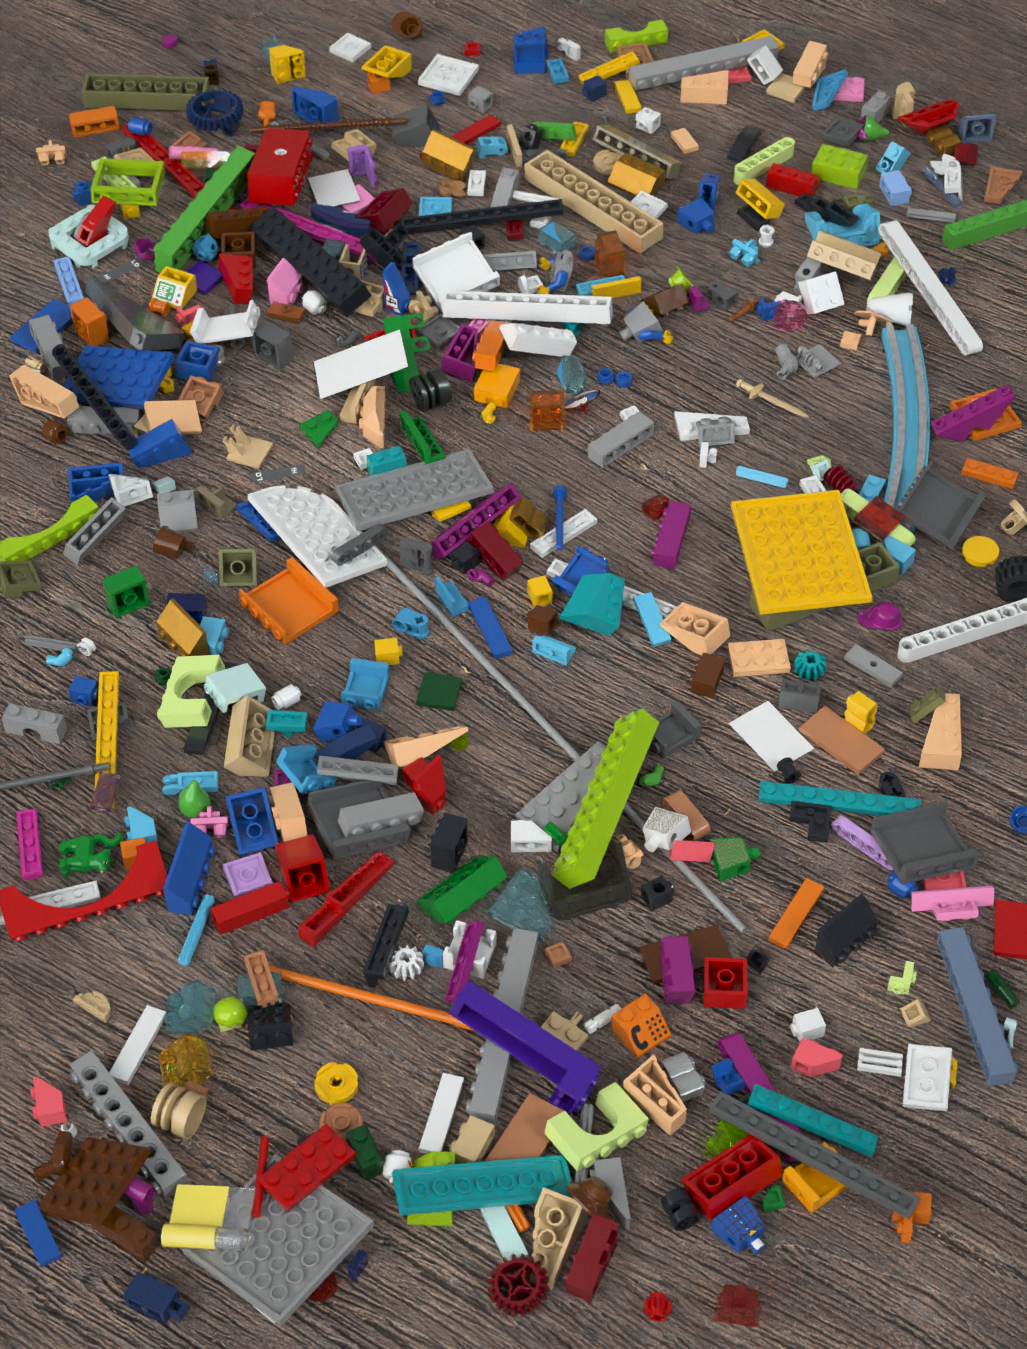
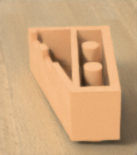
[793,41,828,88]
[268,783,308,842]

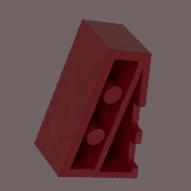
[468,521,524,581]
[563,1213,619,1303]

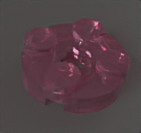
[773,299,807,332]

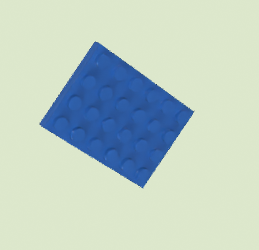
[63,346,175,409]

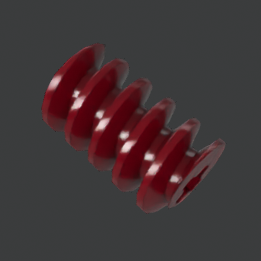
[823,465,861,494]

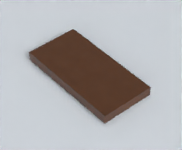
[639,925,732,985]

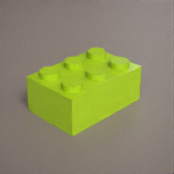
[812,144,868,189]

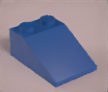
[291,86,339,132]
[226,787,278,855]

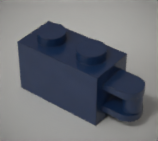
[123,1272,190,1324]

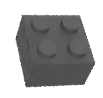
[252,319,294,370]

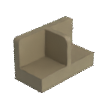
[196,485,236,519]

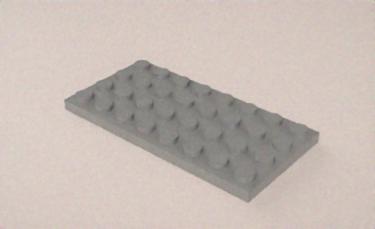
[335,449,494,532]

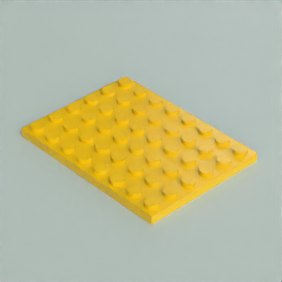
[731,490,872,615]

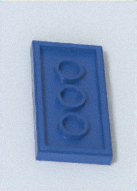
[10,299,73,354]

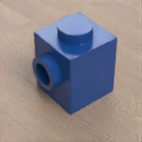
[72,180,93,206]
[68,676,99,707]

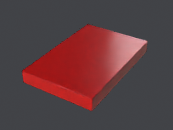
[993,900,1027,959]

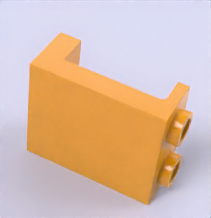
[782,1142,847,1214]

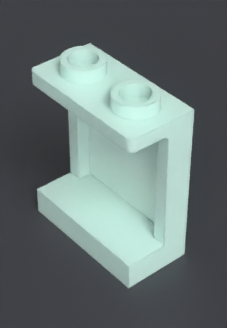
[204,663,266,713]

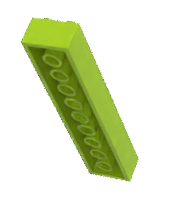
[552,708,659,889]

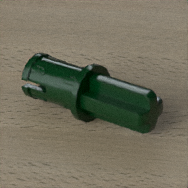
[986,969,1021,1009]

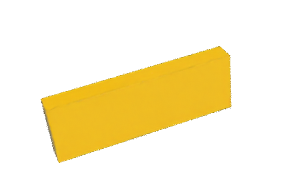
[614,80,642,114]
[559,122,589,157]
[592,276,641,298]

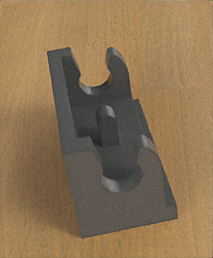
[778,679,821,713]

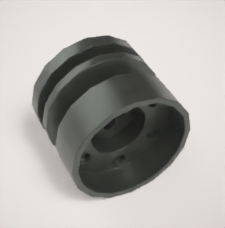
[409,368,452,412]

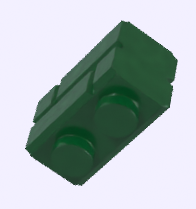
[346,1125,384,1180]

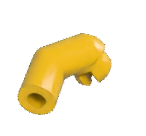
[481,403,496,424]

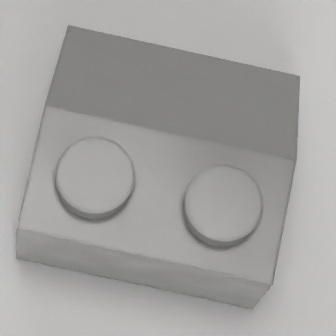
[157,490,198,533]

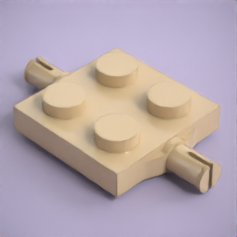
[541,1011,588,1051]

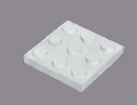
[418,54,479,96]

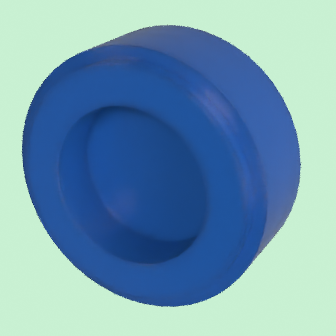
[579,246,596,261]
[615,371,632,388]

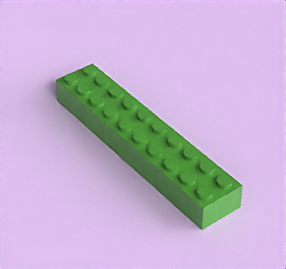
[154,146,255,273]

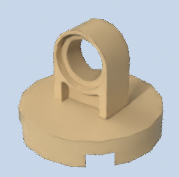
[1001,499,1027,535]

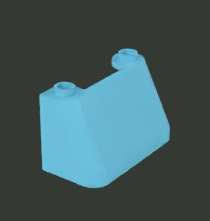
[805,203,881,246]

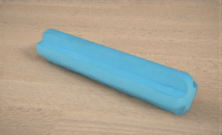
[736,466,788,488]

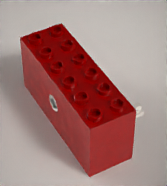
[248,128,313,209]

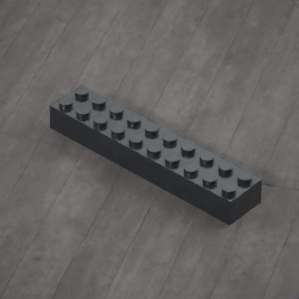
[249,206,372,318]

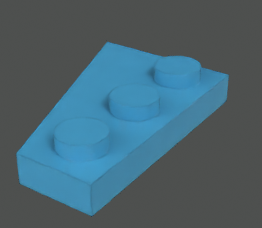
[812,69,848,111]

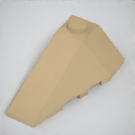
[530,1188,588,1291]

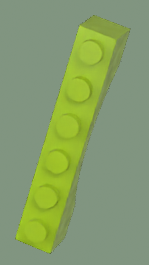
[0,495,99,562]

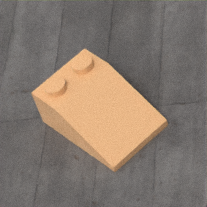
[660,602,730,655]

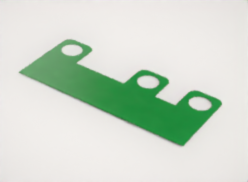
[382,314,430,393]

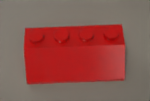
[681,1134,783,1222]

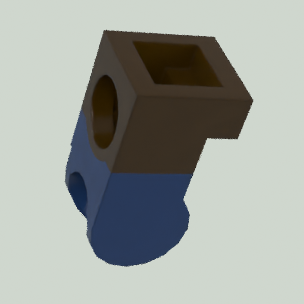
[204,59,220,85]

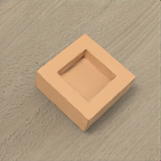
[840,331,861,351]

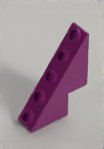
[931,384,1016,441]

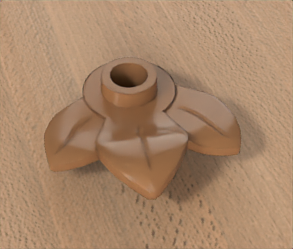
[439,179,467,197]

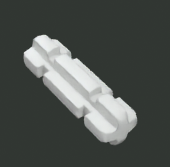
[584,1004,621,1034]

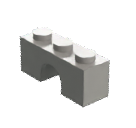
[2,703,67,744]

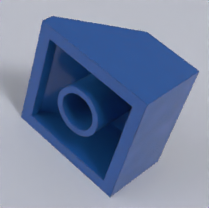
[175,341,219,382]

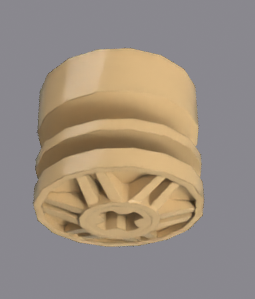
[151,1082,207,1140]

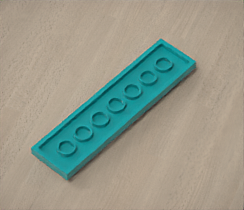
[392,1155,573,1216]

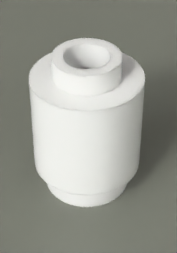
[271,684,301,710]

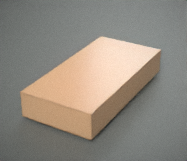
[671,128,699,154]

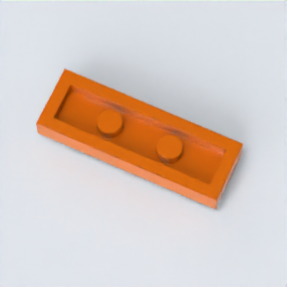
[961,458,1019,489]

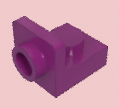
[689,285,710,312]

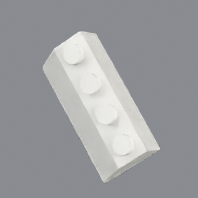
[499,323,577,357]

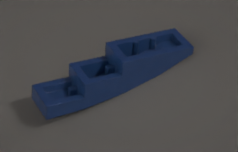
[310,203,371,236]
[402,242,421,294]

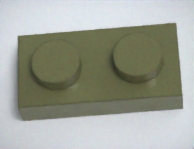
[910,686,945,723]

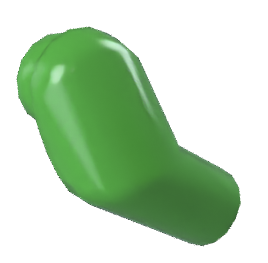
[639,765,664,787]

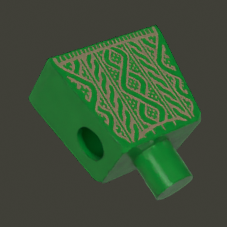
[710,837,760,882]

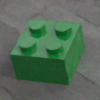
[102,566,150,618]

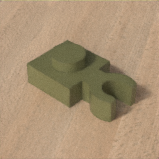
[843,194,873,211]

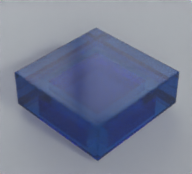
[347,1249,369,1281]

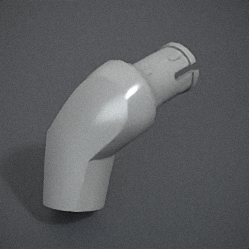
[775,343,798,380]

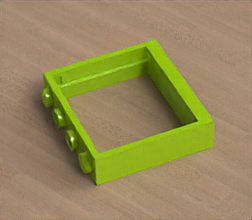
[91,158,165,206]

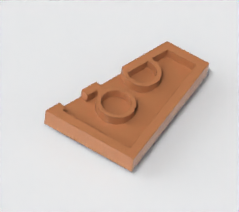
[984,166,1023,204]

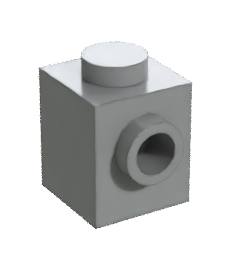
[468,86,493,113]

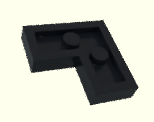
[789,801,832,843]

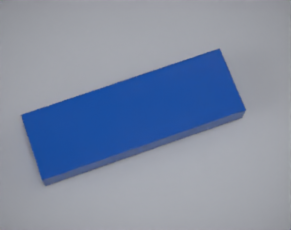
[14,1199,62,1267]

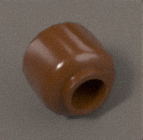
[42,419,68,444]

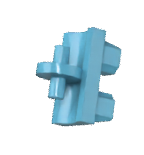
[729,239,760,267]

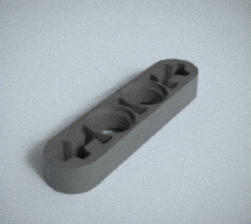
[331,524,388,566]

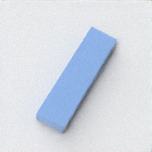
[53,257,84,306]

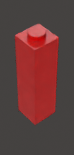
[211,881,291,935]

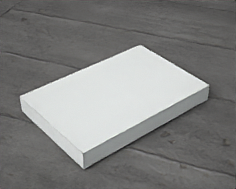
[903,1044,952,1111]

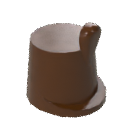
[153,525,195,559]

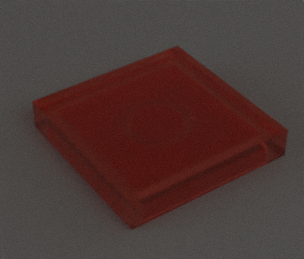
[854,496,906,541]

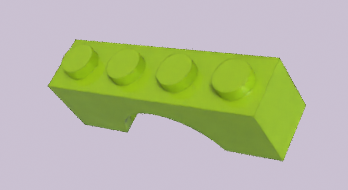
[605,19,668,53]

